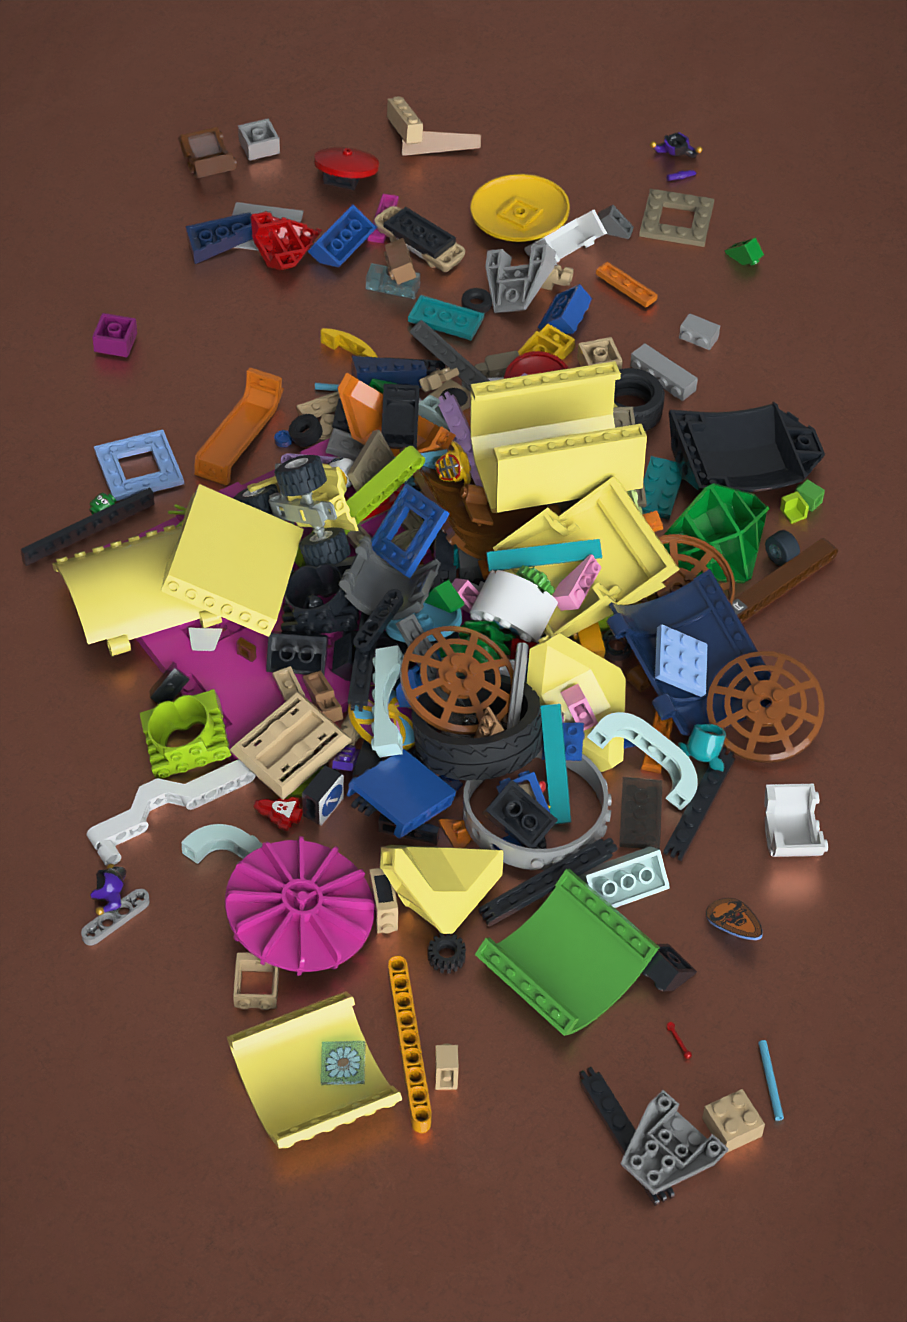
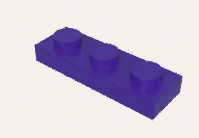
[332,745,360,771]

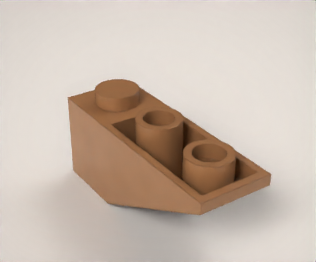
[474,707,505,738]

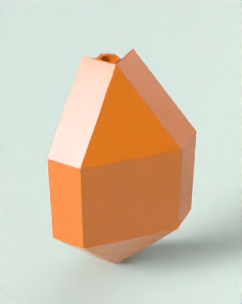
[338,373,456,457]

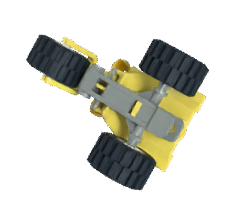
[233,455,358,567]

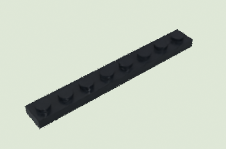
[21,488,155,566]

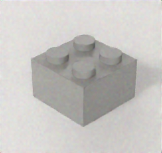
[238,118,280,161]

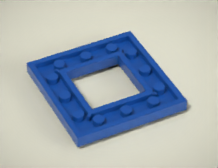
[371,483,450,578]

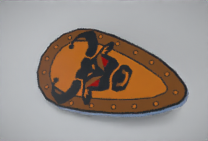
[706,898,763,940]

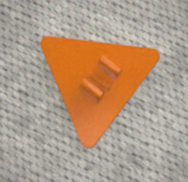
[439,819,483,848]

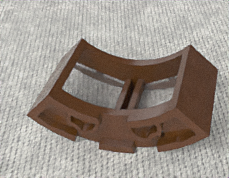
[178,127,237,178]

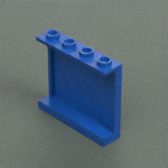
[347,749,456,839]

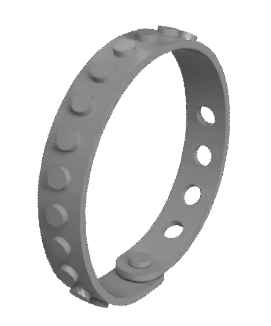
[463,745,612,870]

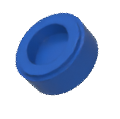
[274,430,292,447]

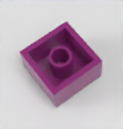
[92,313,137,357]

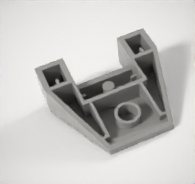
[485,244,556,313]

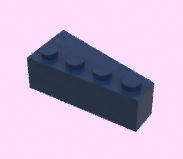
[186,212,253,264]
[351,356,427,388]

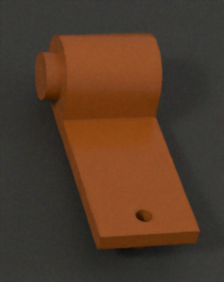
[460,483,494,526]

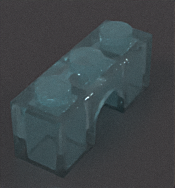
[366,263,420,299]

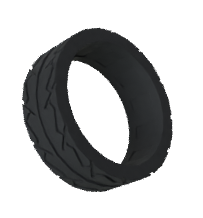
[412,673,544,780]

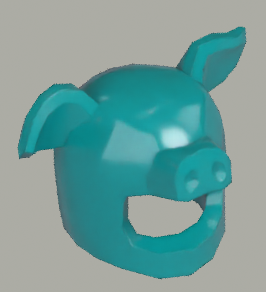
[678,724,726,772]

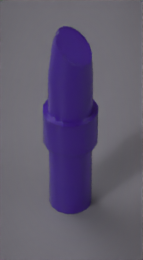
[666,170,696,181]

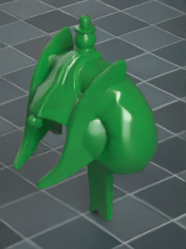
[438,620,516,664]

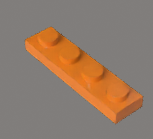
[596,261,658,308]

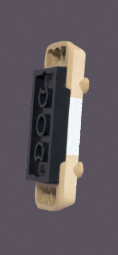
[375,206,465,272]

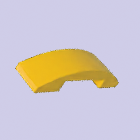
[321,328,378,358]

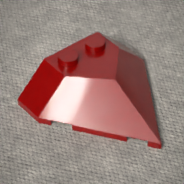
[251,212,322,270]

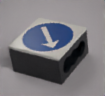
[302,765,344,825]

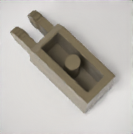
[474,350,519,378]

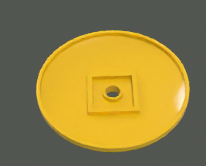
[471,174,570,241]

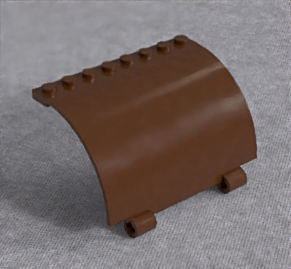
[400,446,563,561]

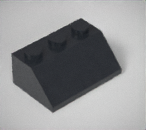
[266,631,328,675]

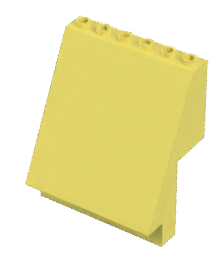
[493,476,680,637]
[161,484,304,637]

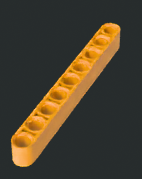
[388,956,432,1133]

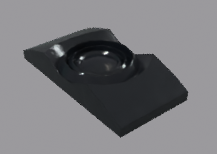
[381,383,419,449]

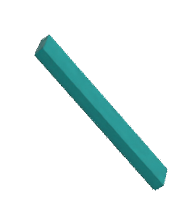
[486,539,602,572]
[540,704,572,825]

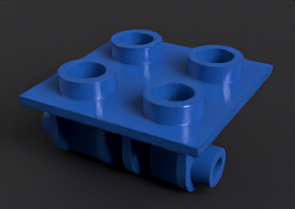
[542,723,585,761]

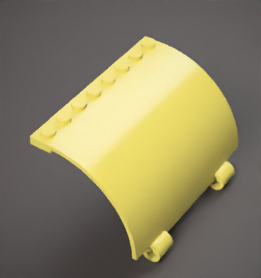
[52,522,222,656]

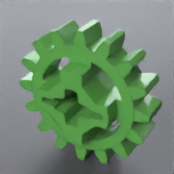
[516,565,555,595]

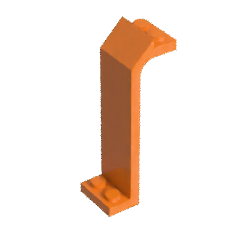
[195,367,284,486]

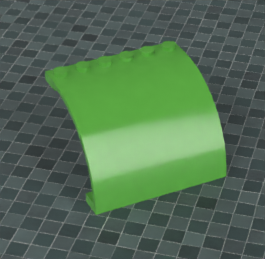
[475,869,660,1036]

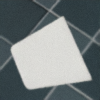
[188,628,222,651]

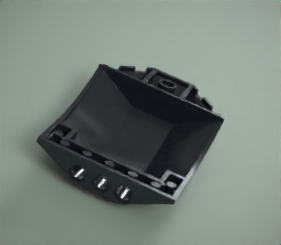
[669,402,825,492]

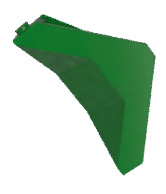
[663,483,769,584]

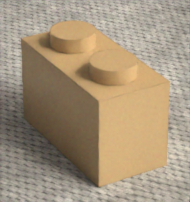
[435,1043,458,1090]

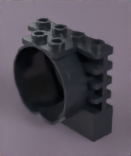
[281,563,360,634]

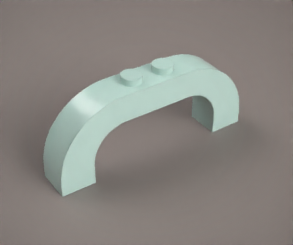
[587,712,698,810]
[181,824,262,864]

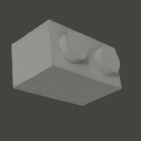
[679,313,720,350]

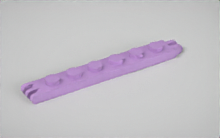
[438,391,483,487]

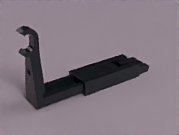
[429,529,456,593]

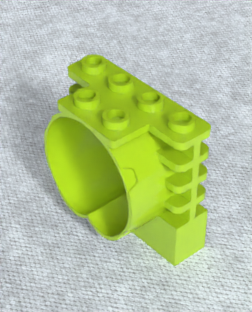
[140,689,231,779]

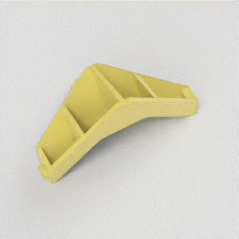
[526,633,626,772]
[380,845,503,934]

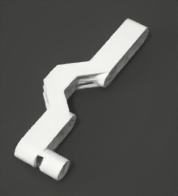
[87,759,255,866]

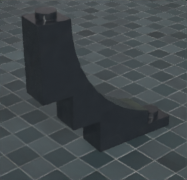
[352,739,439,845]

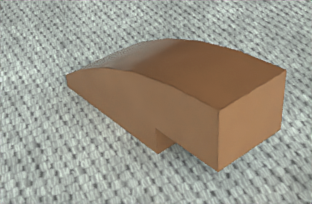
[303,671,343,722]

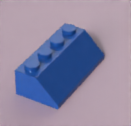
[308,205,377,267]

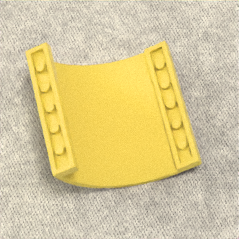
[227,991,402,1149]

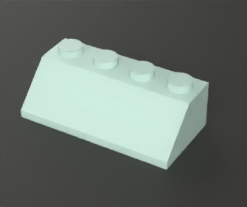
[579,846,670,908]

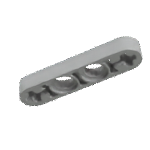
[81,889,150,946]

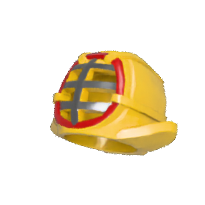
[435,441,471,486]

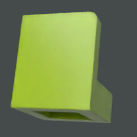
[780,491,809,523]

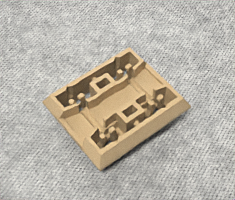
[230,691,352,800]

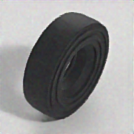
[461,288,492,313]

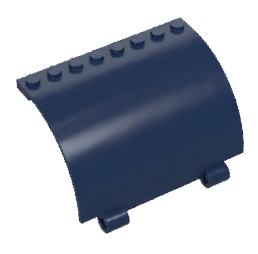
[607,569,771,736]

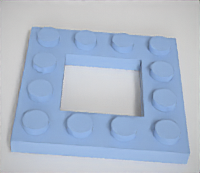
[94,430,184,501]

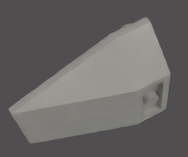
[621,1090,729,1195]

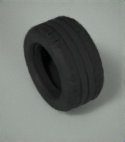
[614,368,665,431]

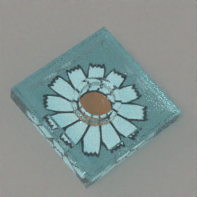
[321,1041,366,1085]

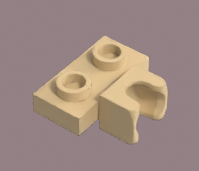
[419,367,459,392]

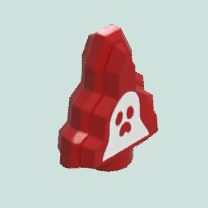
[253,796,303,831]

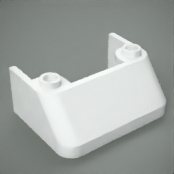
[524,210,607,265]

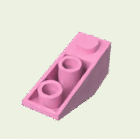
[552,554,601,611]

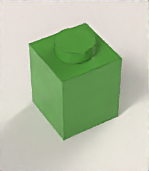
[795,479,825,512]

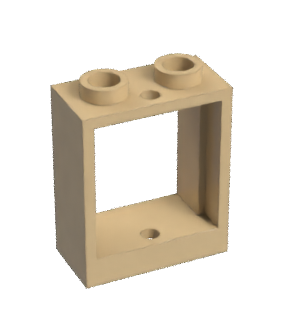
[233,953,279,1010]

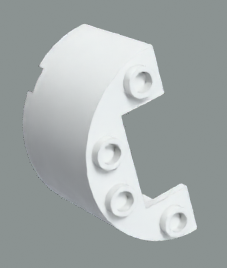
[470,570,558,643]
[764,784,828,857]

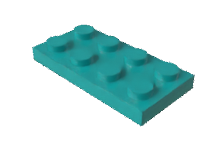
[408,295,484,341]
[641,456,682,520]

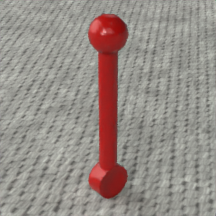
[666,1022,692,1059]

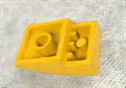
[518,324,576,360]

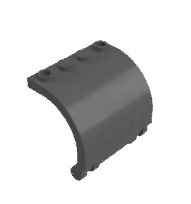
[339,536,441,620]

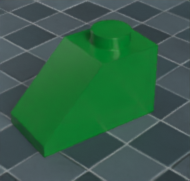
[724,237,764,266]

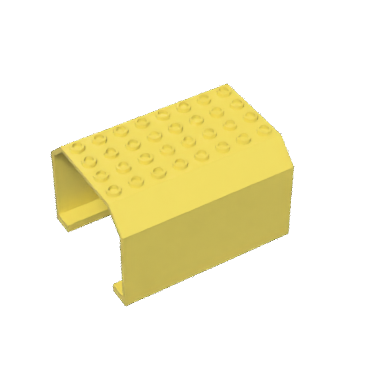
[470,361,647,513]

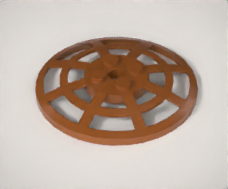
[631,534,735,605]
[400,626,514,735]
[707,651,824,763]

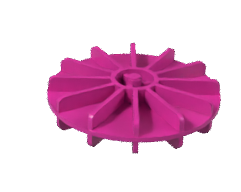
[225,836,375,976]

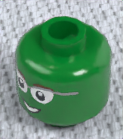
[89,493,116,515]

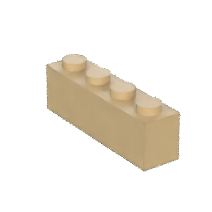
[387,97,423,143]

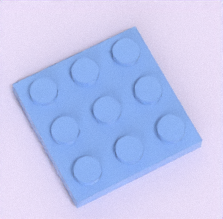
[655,624,707,697]

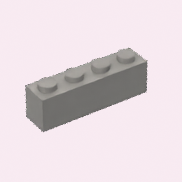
[630,344,698,401]

